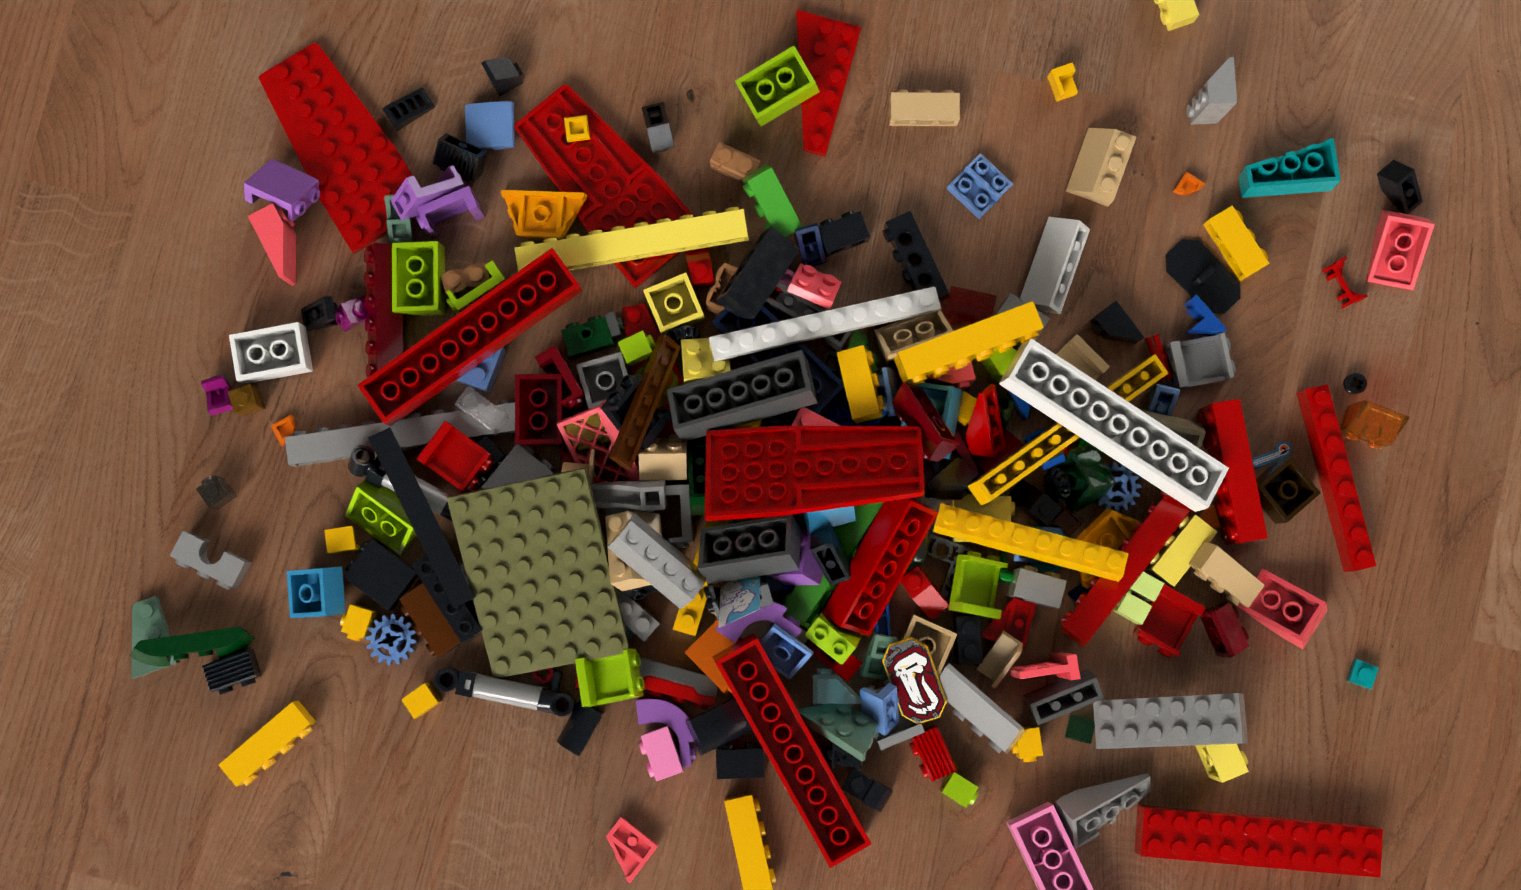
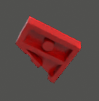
[981,598,1036,650]

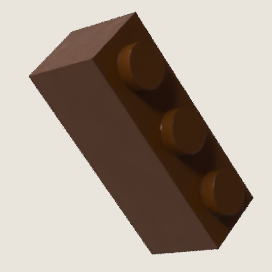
[399,583,462,658]

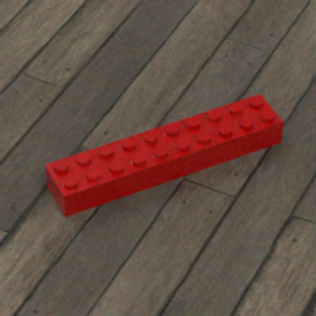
[357,247,583,427]
[712,633,871,868]
[1134,804,1383,878]

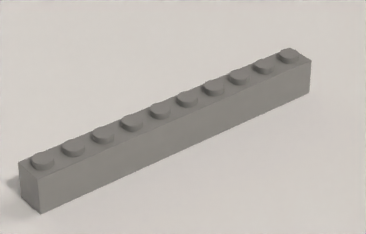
[285,399,515,467]

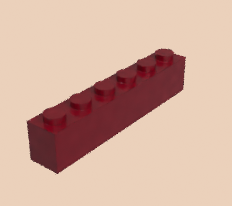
[364,242,403,378]

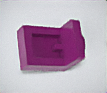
[335,296,367,332]
[201,375,233,416]

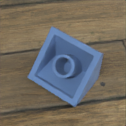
[759,622,814,680]

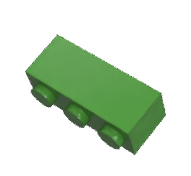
[743,164,803,238]

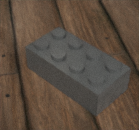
[698,515,801,584]

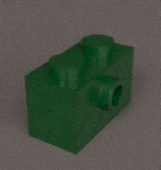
[561,315,615,360]

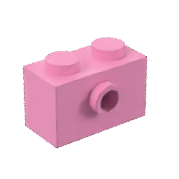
[638,725,684,782]

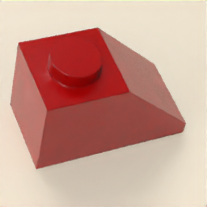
[685,247,715,290]
[900,566,949,620]
[807,641,862,681]

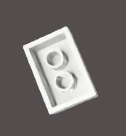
[229,322,313,384]

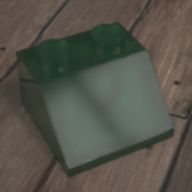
[1057,445,1116,513]

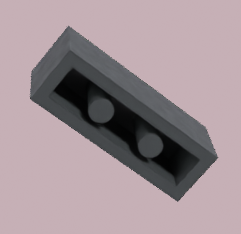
[1023,669,1104,725]

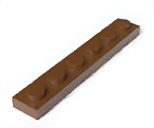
[609,334,681,469]

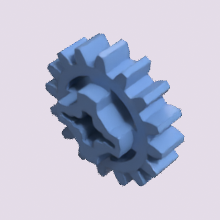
[1089,462,1141,512]
[365,614,419,665]

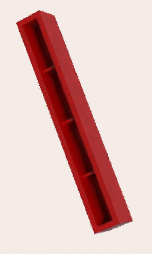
[1296,384,1376,572]
[1060,491,1191,648]

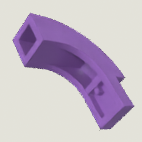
[715,602,802,643]
[636,698,696,767]

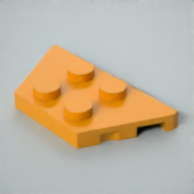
[501,190,587,239]
[1076,508,1139,589]

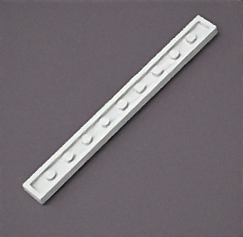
[709,287,941,362]

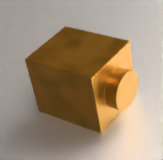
[228,384,265,417]

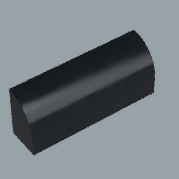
[716,226,799,319]
[685,697,753,756]

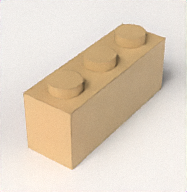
[889,89,960,126]
[1188,541,1264,608]

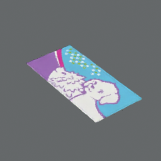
[719,576,760,628]

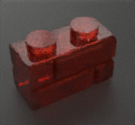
[944,286,996,325]

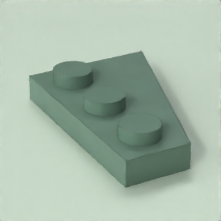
[131,596,179,679]

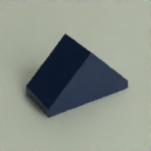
[794,223,826,267]

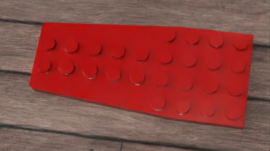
[259,43,416,254]
[515,84,694,290]
[705,426,925,521]

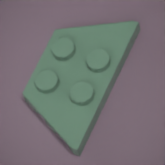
[797,701,879,762]

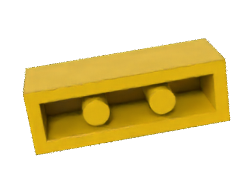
[1203,205,1270,282]
[836,345,885,424]

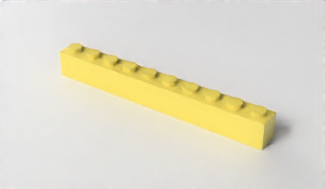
[515,207,749,271]

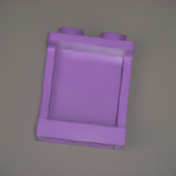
[244,159,320,221]
[391,165,464,220]
[416,186,485,238]

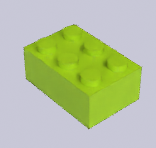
[735,46,820,127]

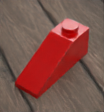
[966,383,1005,458]

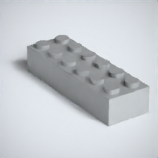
[1093,693,1248,749]

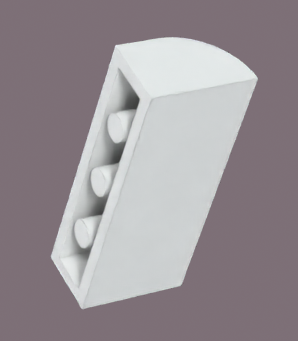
[1020,217,1090,314]

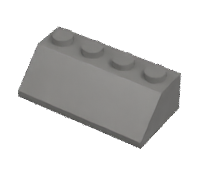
[607,513,706,609]
[939,664,1025,754]

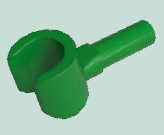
[999,550,1014,583]

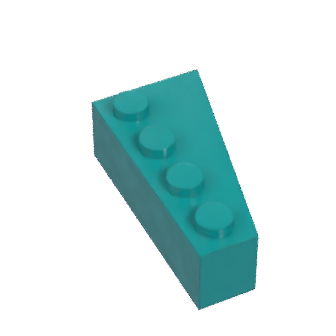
[1238,138,1341,198]

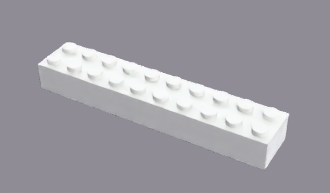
[999,339,1229,512]

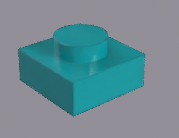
[1346,659,1379,690]

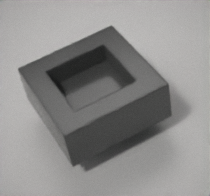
[605,312,624,340]

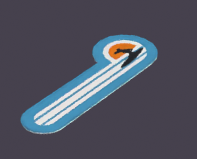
[1252,441,1292,467]

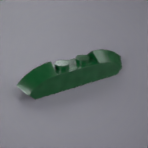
[130,627,255,666]

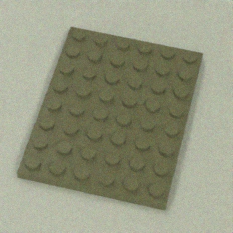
[447,467,631,678]

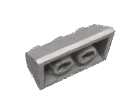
[1186,57,1237,125]

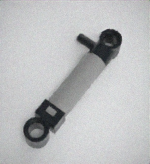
[348,445,469,522]
[434,667,576,716]

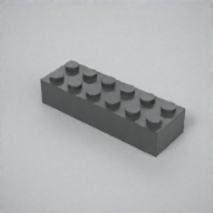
[667,350,817,442]

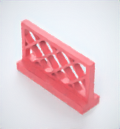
[557,400,639,483]
[1006,651,1081,680]

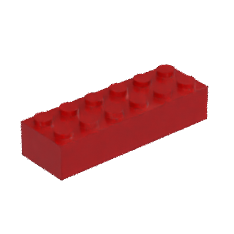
[1198,399,1268,545]
[823,498,938,636]

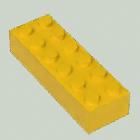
[894,301,1044,386]

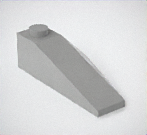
[1055,773,1151,850]

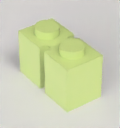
[1113,572,1165,625]

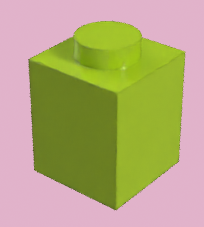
[617,330,655,366]
[939,772,979,808]

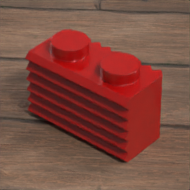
[909,725,958,782]

